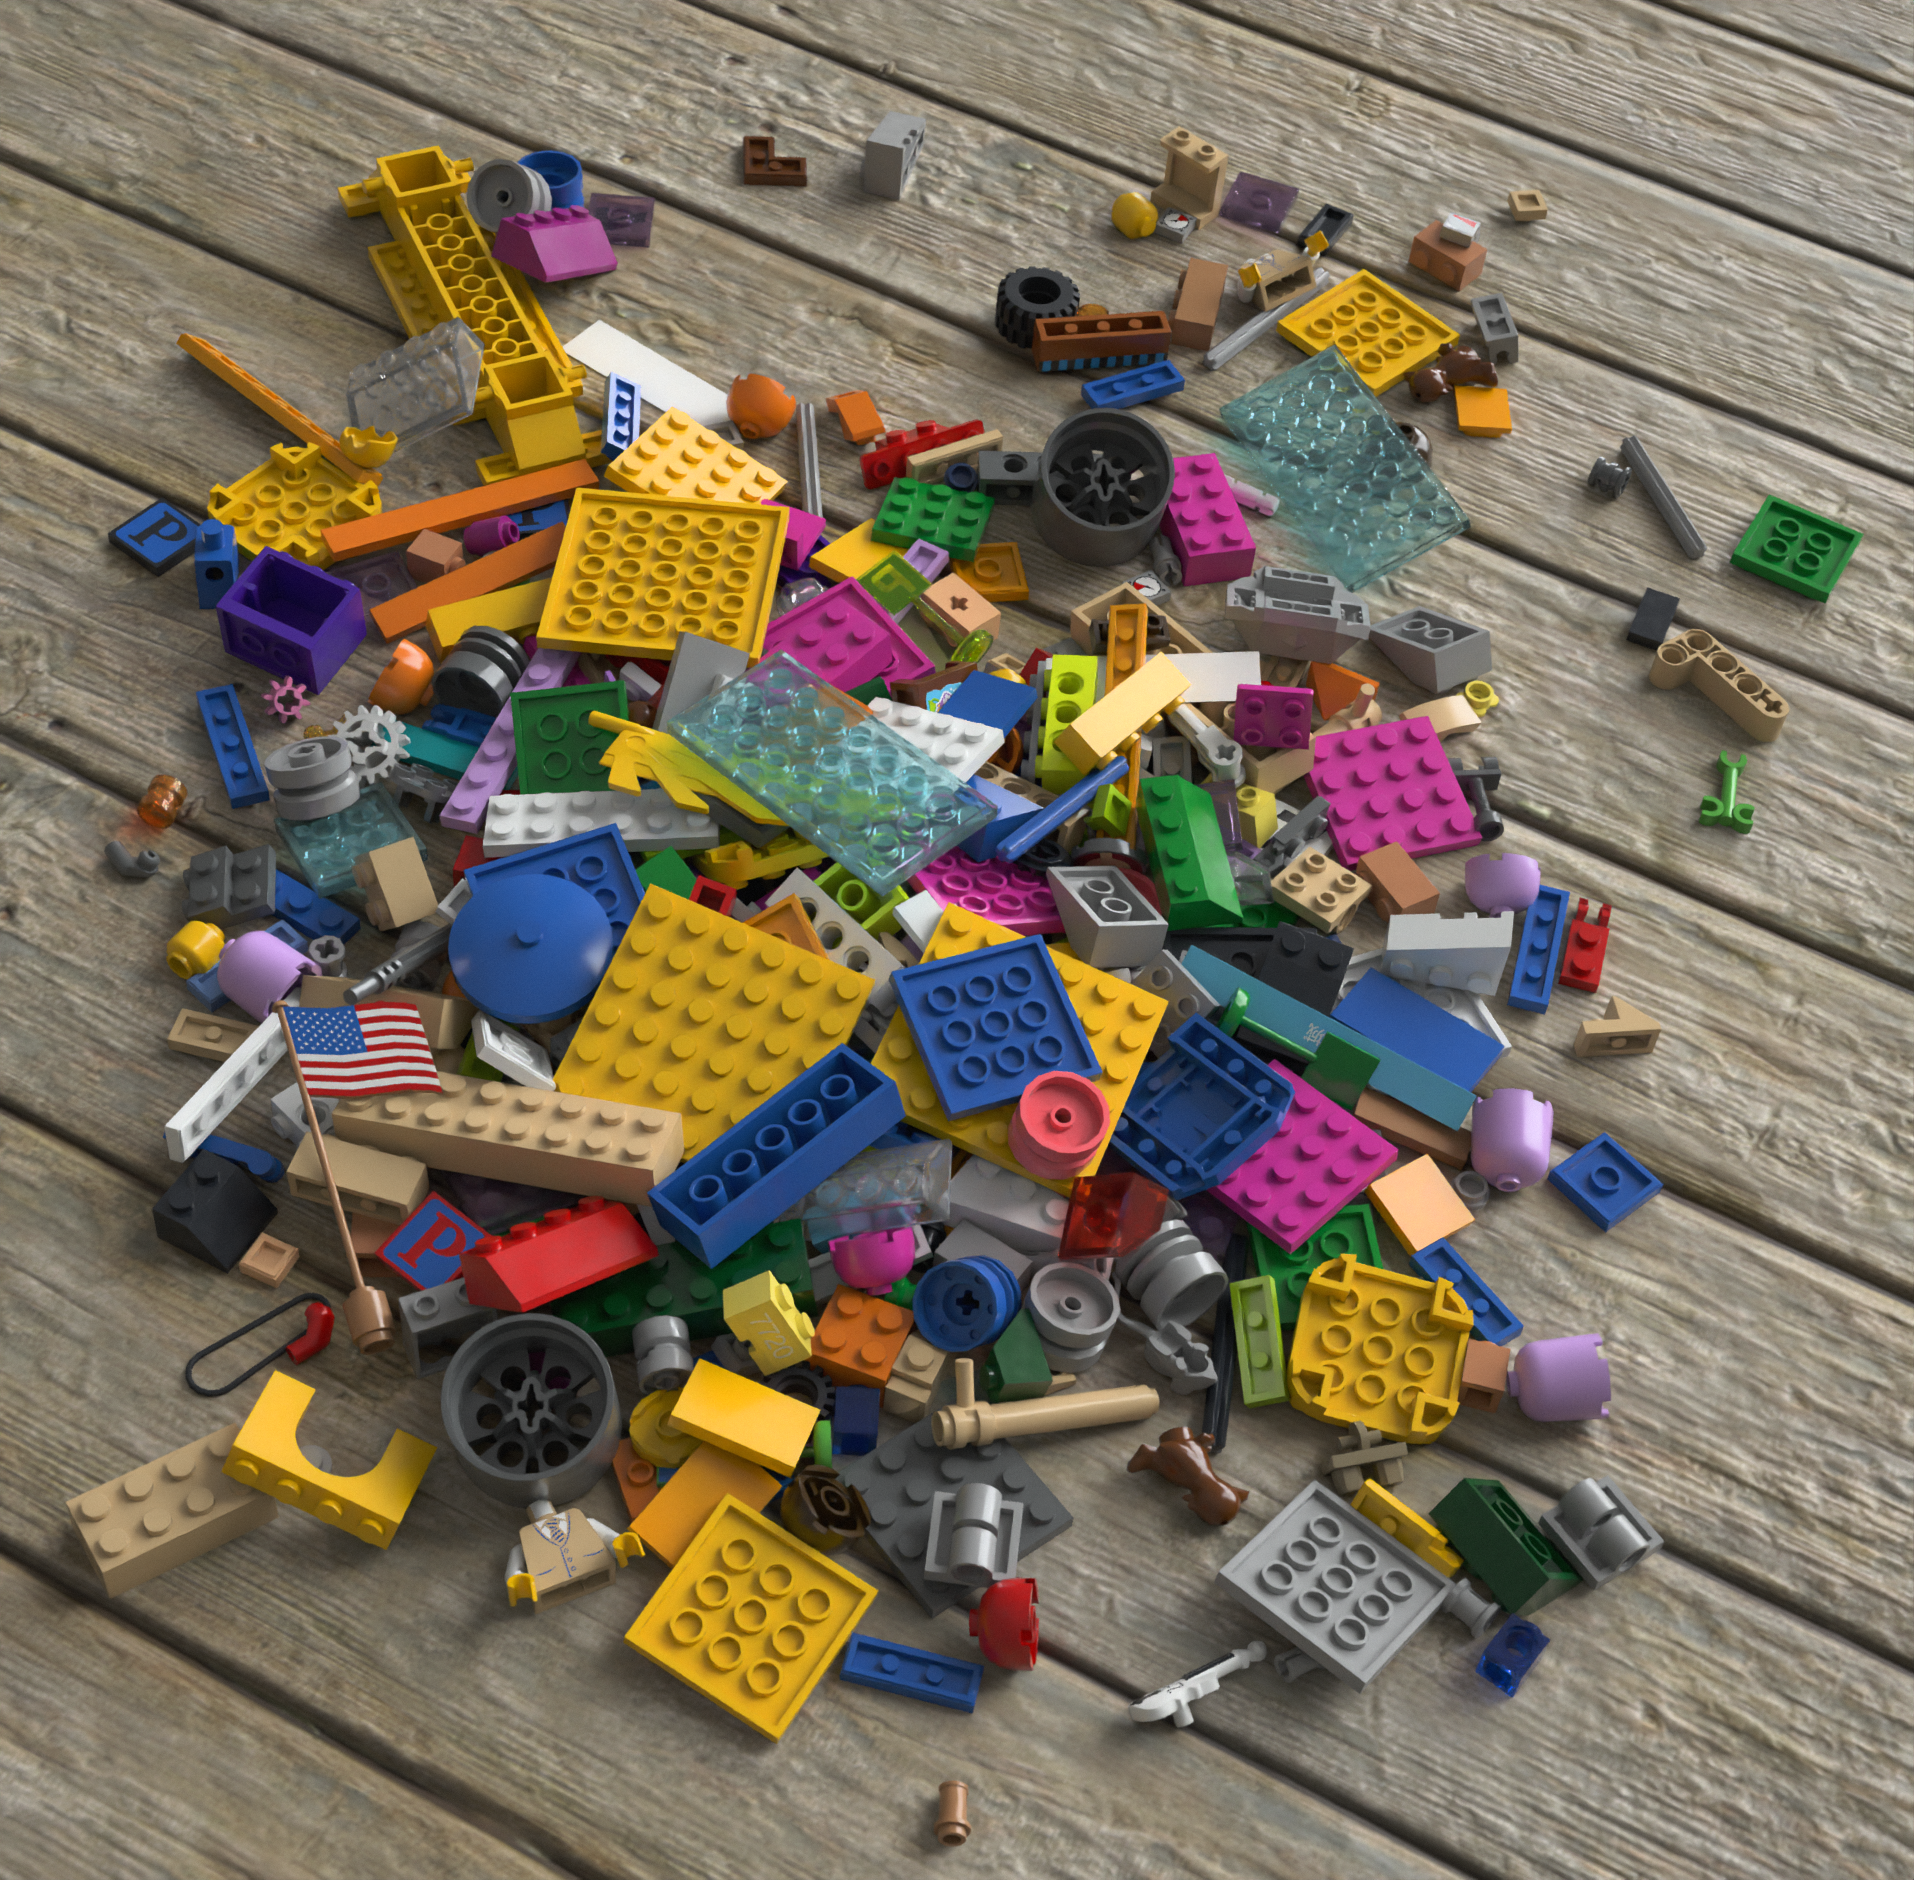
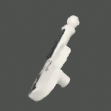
[1128,1641,1267,1727]

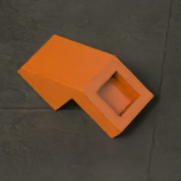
[826,390,886,445]

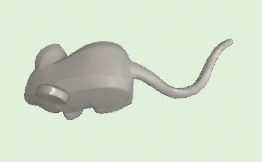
[1112,1272,1218,1395]

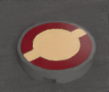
[1070,838,1147,875]

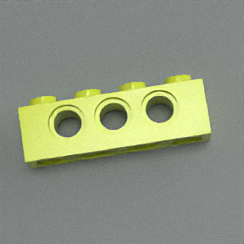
[1035,654,1098,794]

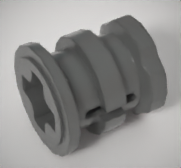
[1587,456,1632,499]

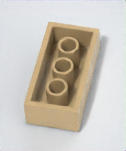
[66,1423,279,1599]

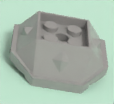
[1225,566,1371,664]

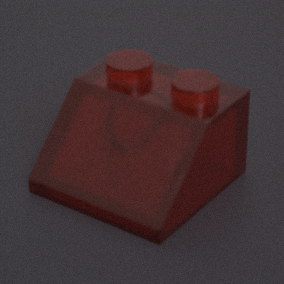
[1057,1173,1169,1260]

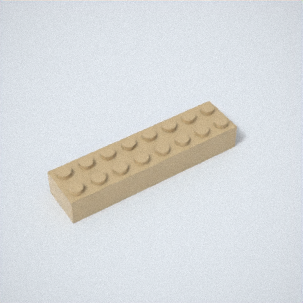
[1071,582,1316,793]
[332,1071,685,1207]

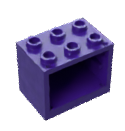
[215,546,367,696]

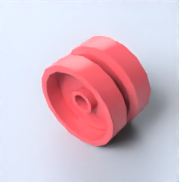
[1008,1071,1110,1180]

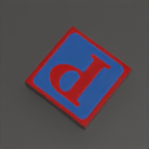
[374,1191,492,1292]

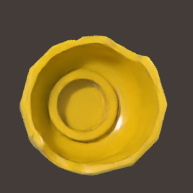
[339,426,398,468]

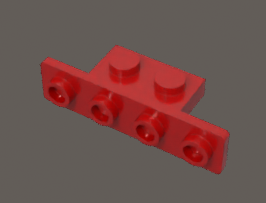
[859,419,985,490]

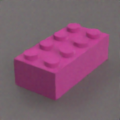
[1159,453,1256,586]
[742,596,893,730]

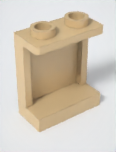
[1150,126,1229,230]

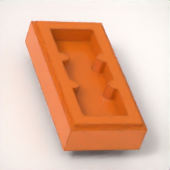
[611,1437,662,1523]

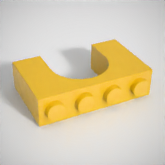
[221,1370,438,1550]

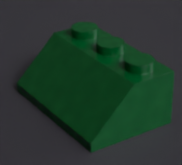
[1428,1478,1583,1615]

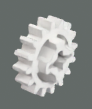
[328,705,411,788]

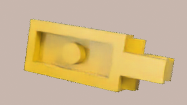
[1350,1479,1464,1578]

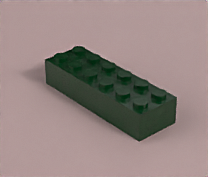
[551,1218,819,1357]

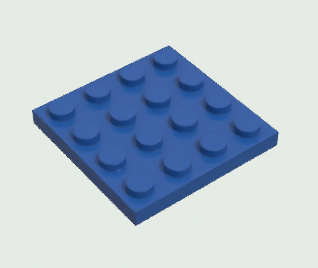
[464,823,645,957]
[888,934,1103,1121]

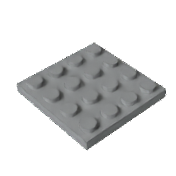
[1214,1479,1457,1694]

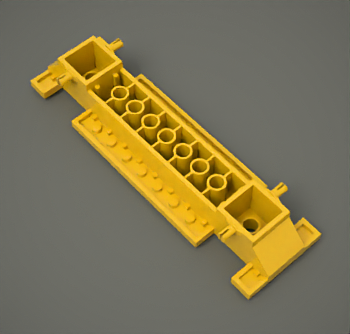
[338,145,613,486]

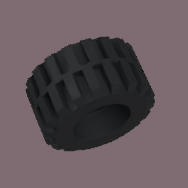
[995,266,1080,349]

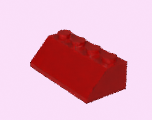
[459,1195,659,1313]

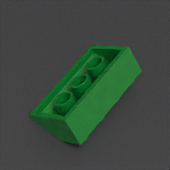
[1135,775,1243,931]

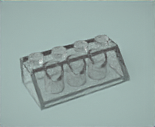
[773,1139,952,1241]

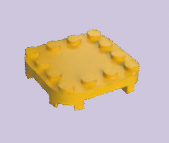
[207,442,383,570]
[691,816,860,889]
[1286,1254,1474,1444]

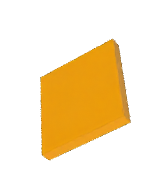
[1453,385,1512,438]

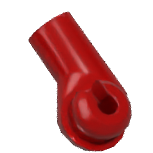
[285,1302,335,1365]

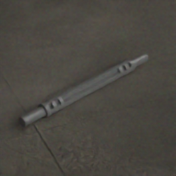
[343,923,452,1005]

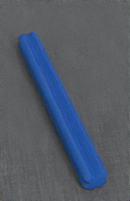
[995,756,1129,863]

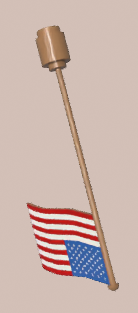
[272,1000,444,1355]

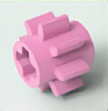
[261,675,310,723]

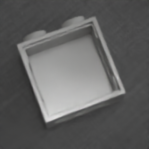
[398,1277,498,1380]

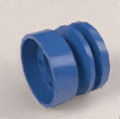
[516,150,584,211]
[912,1255,1022,1352]

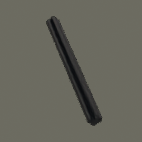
[1201,1233,1249,1454]

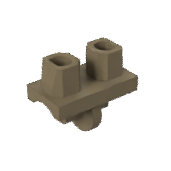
[1320,1421,1408,1497]

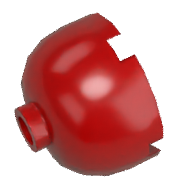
[969,1577,1039,1671]

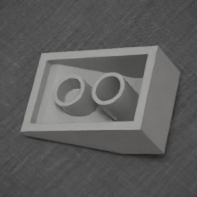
[1369,606,1492,694]
[1046,866,1169,970]

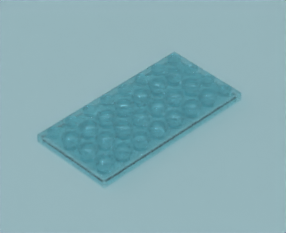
[1219,345,1471,593]
[667,649,998,896]

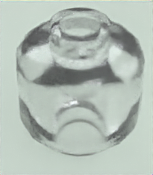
[776,577,828,616]

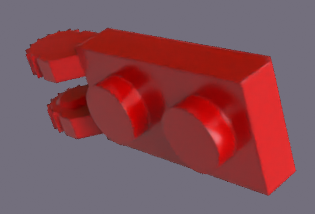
[1558,897,1612,993]

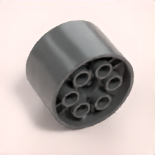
[1031,408,1175,567]
[441,1313,622,1509]

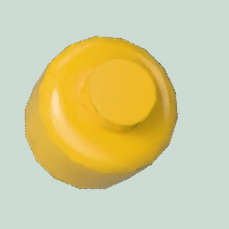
[1111,192,1158,239]
[166,921,225,979]

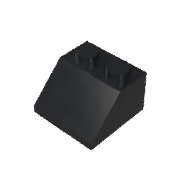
[152,1149,278,1274]

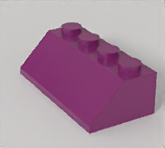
[491,205,618,283]

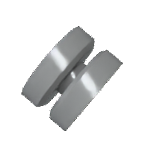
[466,159,552,233]
[264,736,361,820]
[1021,1262,1120,1373]

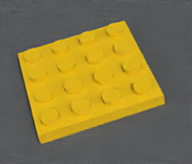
[1276,269,1460,400]
[604,406,788,505]
[623,1493,878,1744]

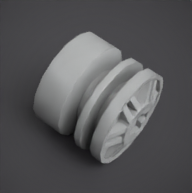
[1115,1219,1229,1330]

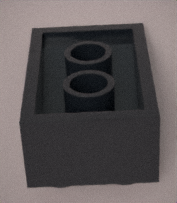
[1235,921,1354,1067]

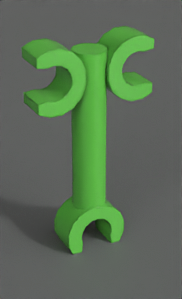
[1699,750,1755,834]

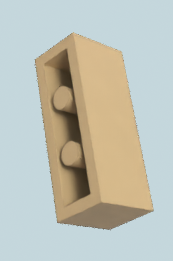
[286,1131,429,1225]

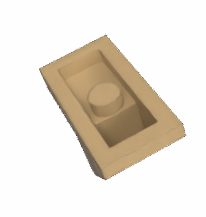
[1574,996,1661,1057]

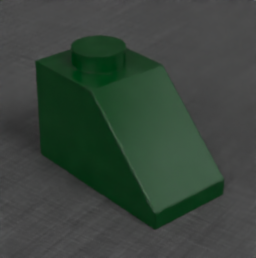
[979,1308,1053,1404]

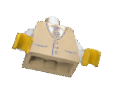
[1237,230,1329,312]
[504,1500,645,1615]

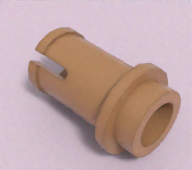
[933,1780,971,1847]

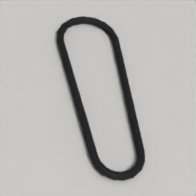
[185,1293,331,1397]

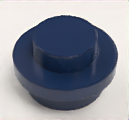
[944,463,978,492]

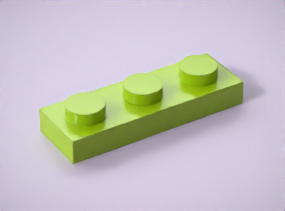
[1229,1275,1290,1409]

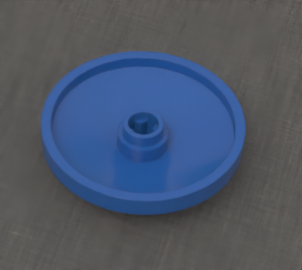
[448,874,613,1024]

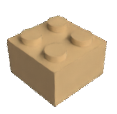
[352,837,438,931]

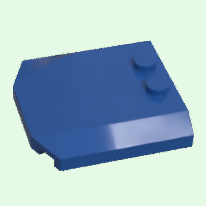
[1108,1013,1295,1200]

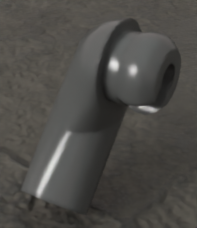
[104,841,160,878]

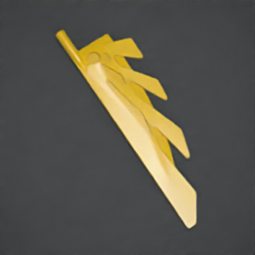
[588,710,905,827]

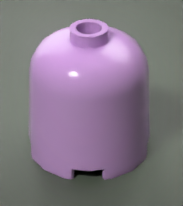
[217,931,322,1024]
[1471,1088,1554,1192]
[1506,1333,1611,1422]

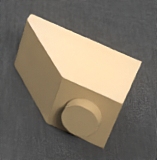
[891,1328,958,1409]

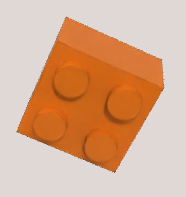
[805,1284,916,1408]

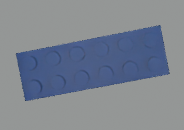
[647,1043,906,1269]

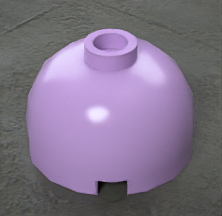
[1465,853,1541,918]

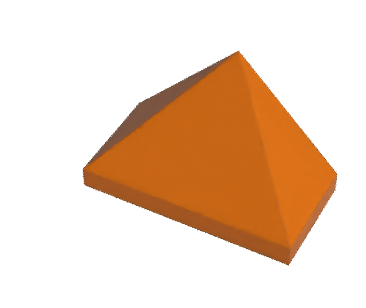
[1306,661,1380,721]

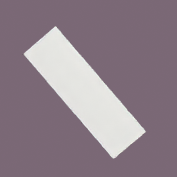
[563,320,730,426]
[1046,651,1261,703]

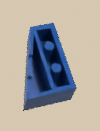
[927,774,1044,862]

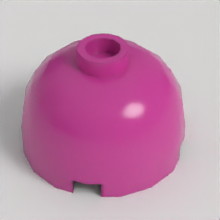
[828,1226,915,1296]

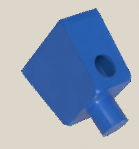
[194,519,240,609]

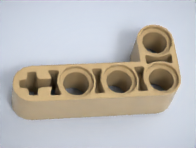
[1649,629,1789,742]

